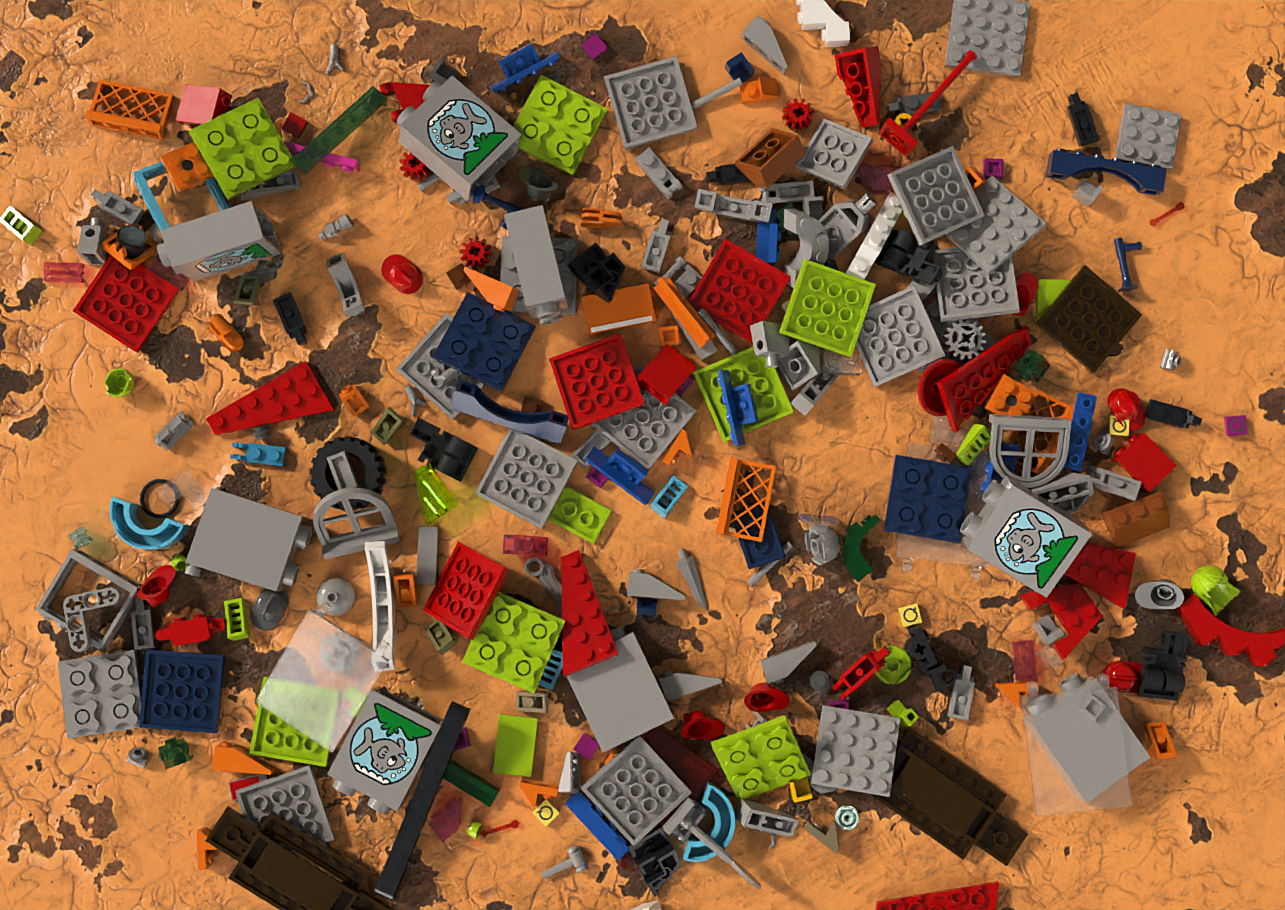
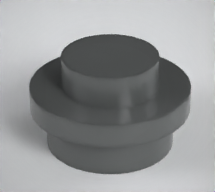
[252,425,271,440]
[810,671,829,690]

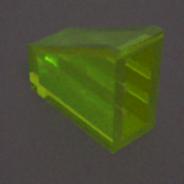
[414,463,459,526]

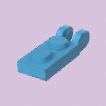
[230,442,287,467]

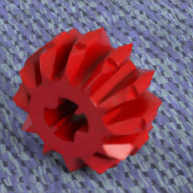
[782,98,814,131]
[399,152,431,181]
[459,236,492,269]

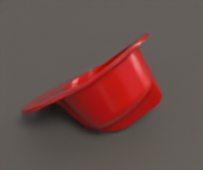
[381,254,423,294]
[1012,272,1038,316]
[1107,388,1146,431]
[137,565,176,607]
[1102,661,1142,693]
[744,682,790,712]
[681,710,725,740]

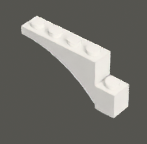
[796,0,850,47]
[846,192,903,280]

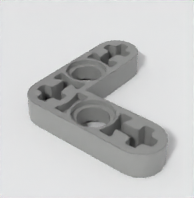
[63,587,122,652]

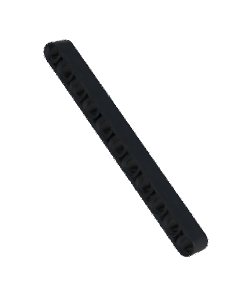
[374,701,471,901]

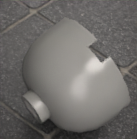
[805,525,841,565]
[316,578,356,616]

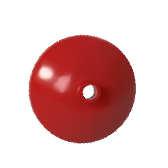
[918,359,961,416]

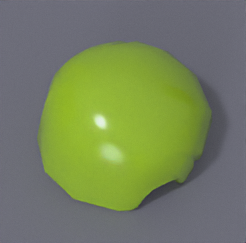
[104,368,134,397]

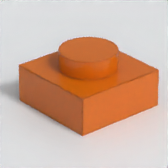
[659,325,680,347]

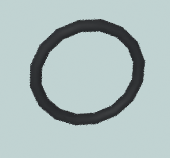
[140,479,179,518]

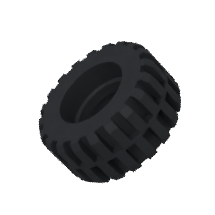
[309,436,387,510]

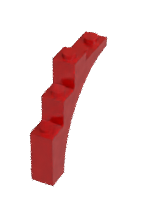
[1176,594,1285,667]

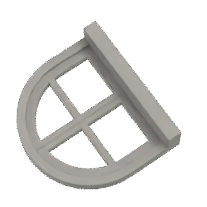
[989,414,1072,488]
[313,488,400,560]

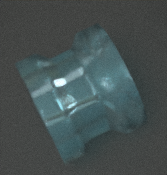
[68,527,93,550]

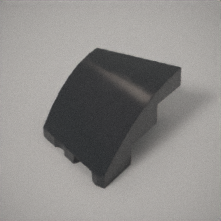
[567,243,625,303]
[626,824,681,897]

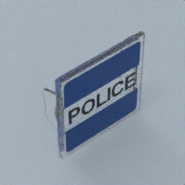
[797,513,839,533]

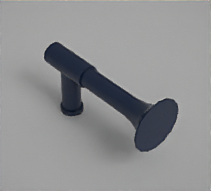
[473,185,523,229]
[1114,238,1142,292]

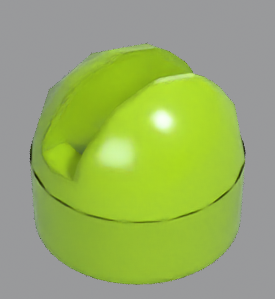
[171,554,189,571]
[466,822,482,839]

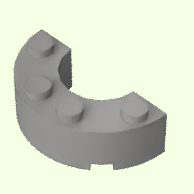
[784,209,829,288]

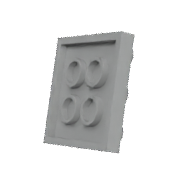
[1114,104,1182,171]
[795,118,873,189]

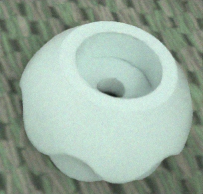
[835,805,860,830]

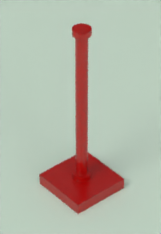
[878,50,977,158]

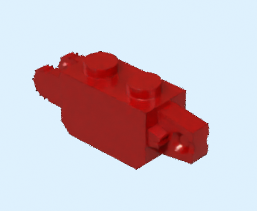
[155,613,227,646]
[832,646,891,700]

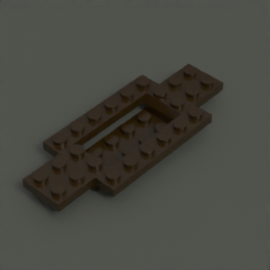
[868,727,1028,866]
[205,806,394,910]

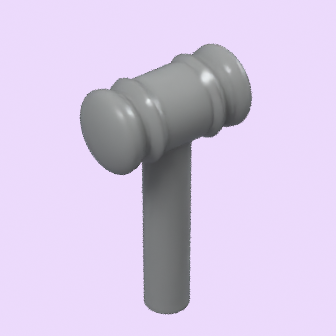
[541,845,588,879]

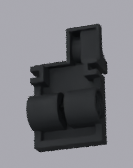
[874,229,943,285]
[410,417,478,482]
[904,625,956,692]
[1137,630,1189,701]

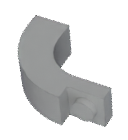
[326,252,365,317]

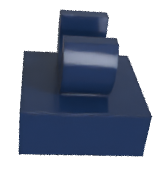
[636,597,657,621]

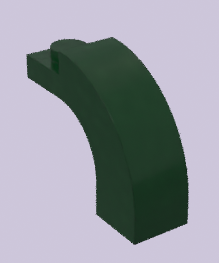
[841,514,881,582]

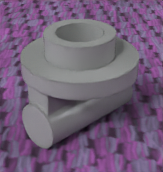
[1160,349,1181,370]
[1094,433,1115,455]
[126,748,148,769]

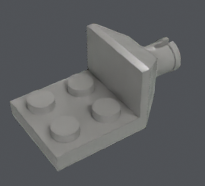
[818,192,877,260]

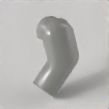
[431,367,460,381]

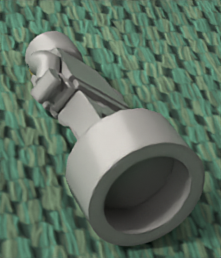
[318,213,354,240]

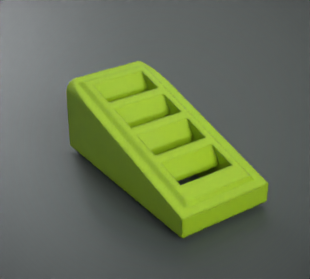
[0,206,42,245]
[956,424,991,466]
[224,597,251,641]

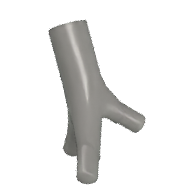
[325,44,344,75]
[404,385,427,416]

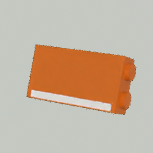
[581,283,659,337]

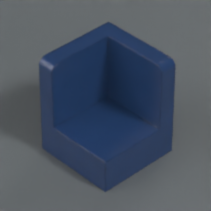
[725,52,754,83]

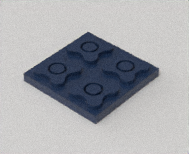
[433,292,536,393]
[883,455,972,544]
[139,649,225,733]

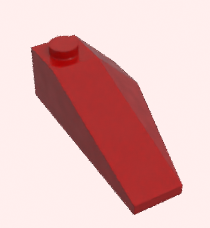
[835,46,881,127]

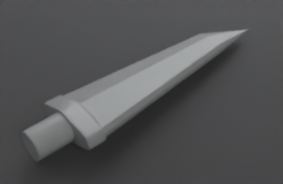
[676,549,708,611]

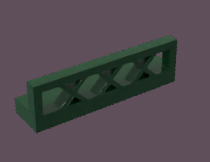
[424,759,501,807]

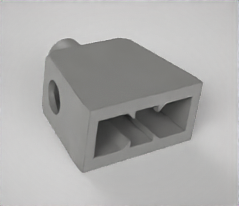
[77,217,110,266]
[750,321,790,368]

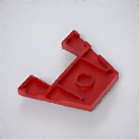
[1020,583,1103,661]

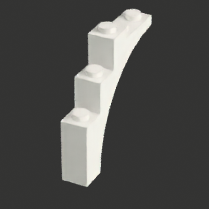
[365,541,398,671]

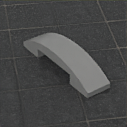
[694,189,773,223]

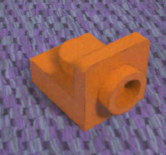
[339,384,370,417]

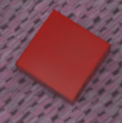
[281,112,308,139]

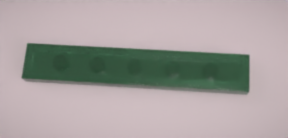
[291,86,387,174]

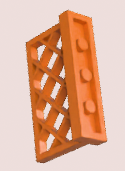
[85,79,174,140]
[653,276,715,348]
[1009,389,1074,476]
[716,457,776,542]

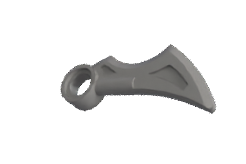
[525,557,562,619]

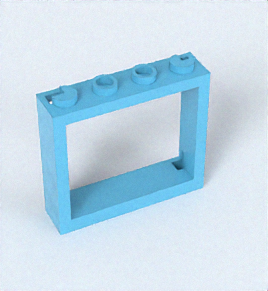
[133,161,231,232]

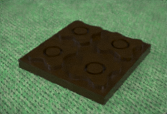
[1035,265,1142,373]

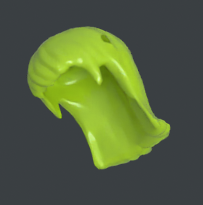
[1190,565,1240,616]

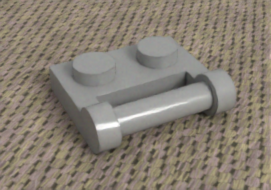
[653,256,702,298]

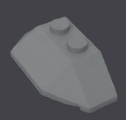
[1028,472,1094,514]

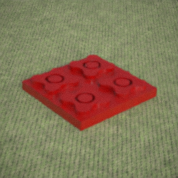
[688,239,791,343]
[73,255,180,353]
[549,333,645,430]
[423,542,509,640]

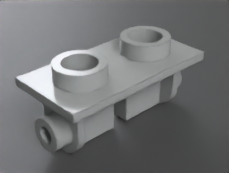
[153,411,194,451]
[672,800,708,842]

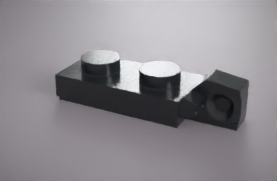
[1067,92,1099,147]
[706,164,752,186]
[273,292,307,346]
[1145,399,1202,428]

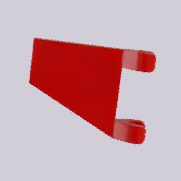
[379,82,430,122]

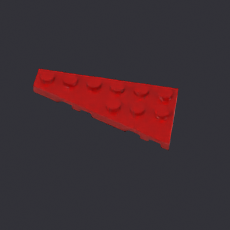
[937,326,1032,433]
[206,361,335,435]
[1064,542,1136,610]
[561,550,619,677]
[875,881,999,910]

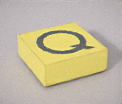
[1108,416,1129,436]
[898,603,922,627]
[532,799,560,827]

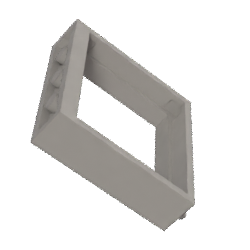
[35,549,141,650]

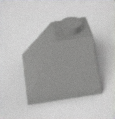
[777,340,820,391]

